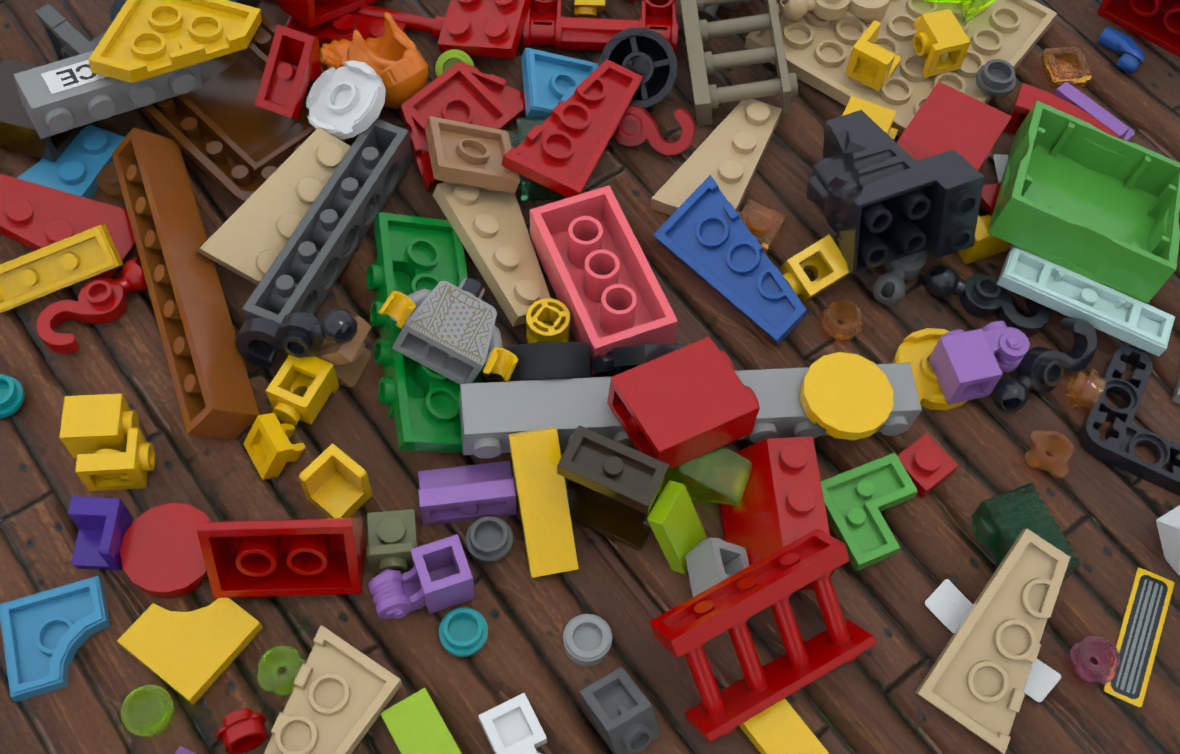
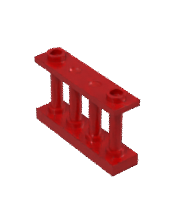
[649,528,876,743]

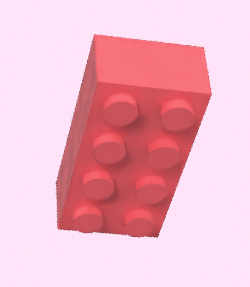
[530,185,678,375]

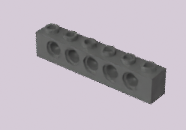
[242,119,412,324]

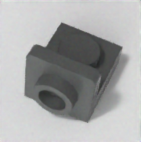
[579,667,660,754]

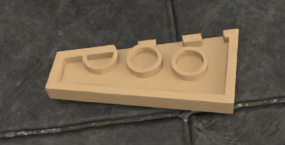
[650,99,782,215]
[197,127,351,286]
[433,183,551,327]
[915,529,1070,754]
[264,625,402,754]

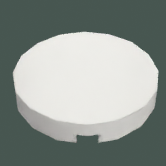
[306,60,386,140]

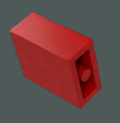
[607,337,760,470]

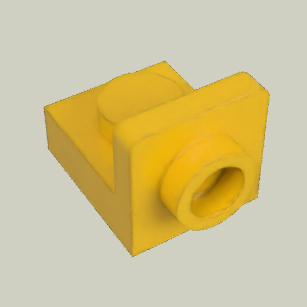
[75,428,155,491]

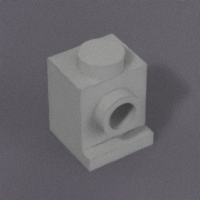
[685,537,749,597]

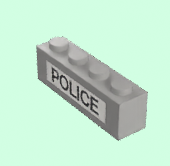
[13,50,203,139]

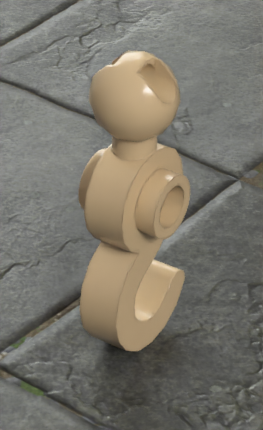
[779,0,890,20]

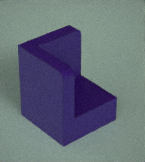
[68,496,133,571]

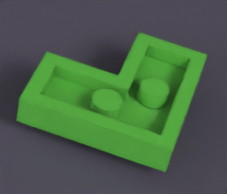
[821,452,918,572]

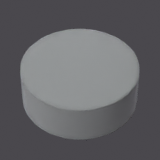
[563,614,612,666]

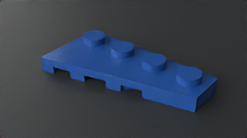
[653,175,808,346]

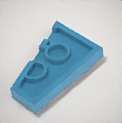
[17,124,125,199]

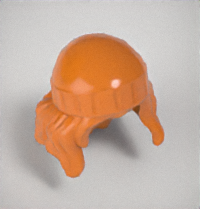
[320,12,429,109]

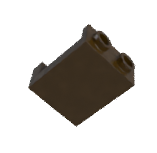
[557,425,669,550]

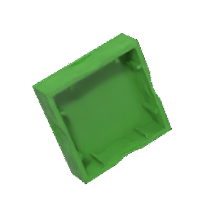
[988,100,1180,304]

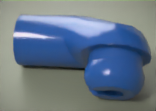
[1097,26,1145,73]

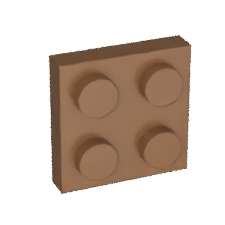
[425,116,520,193]

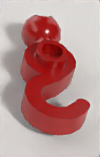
[613,105,696,155]
[37,258,148,354]

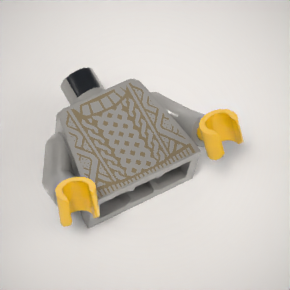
[378,278,518,385]

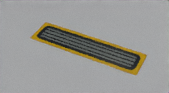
[1104,567,1174,707]

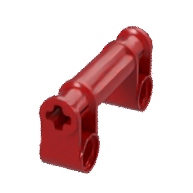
[523,0,678,54]

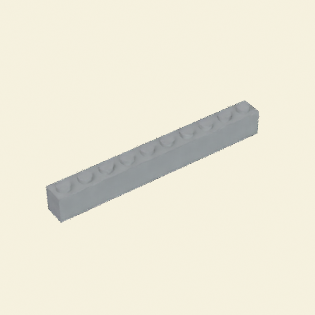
[459,363,922,459]

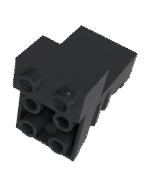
[807,110,984,275]

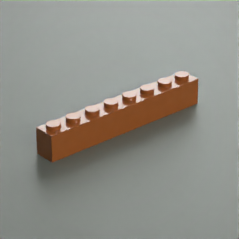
[112,127,260,440]

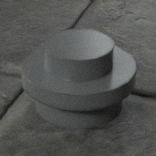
[975,59,1016,97]
[465,516,513,563]

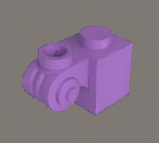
[929,321,1030,405]
[368,534,475,619]

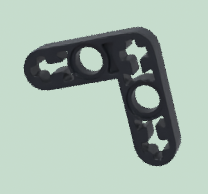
[1078,345,1180,496]

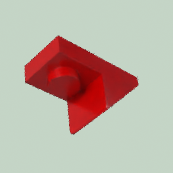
[255,24,322,119]

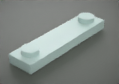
[997,245,1175,357]

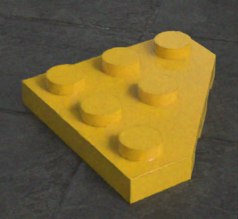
[88,0,262,83]

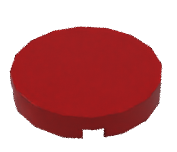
[120,503,211,598]

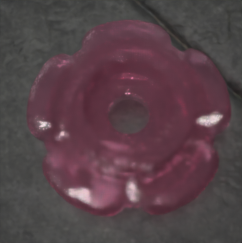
[1070,636,1120,684]

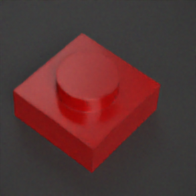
[897,433,959,498]

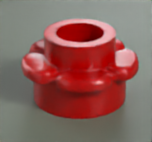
[216,708,267,754]

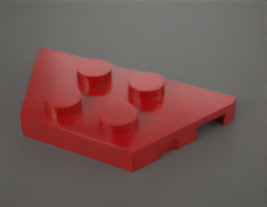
[400,61,526,191]

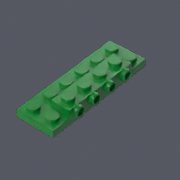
[366,212,483,453]

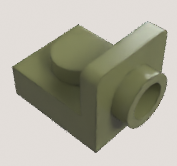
[366,509,418,574]

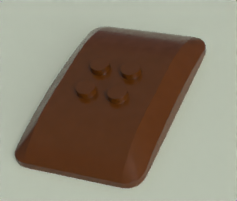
[139,13,359,204]

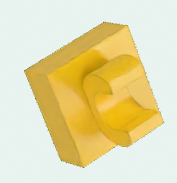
[243,413,306,480]

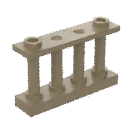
[680,0,798,127]

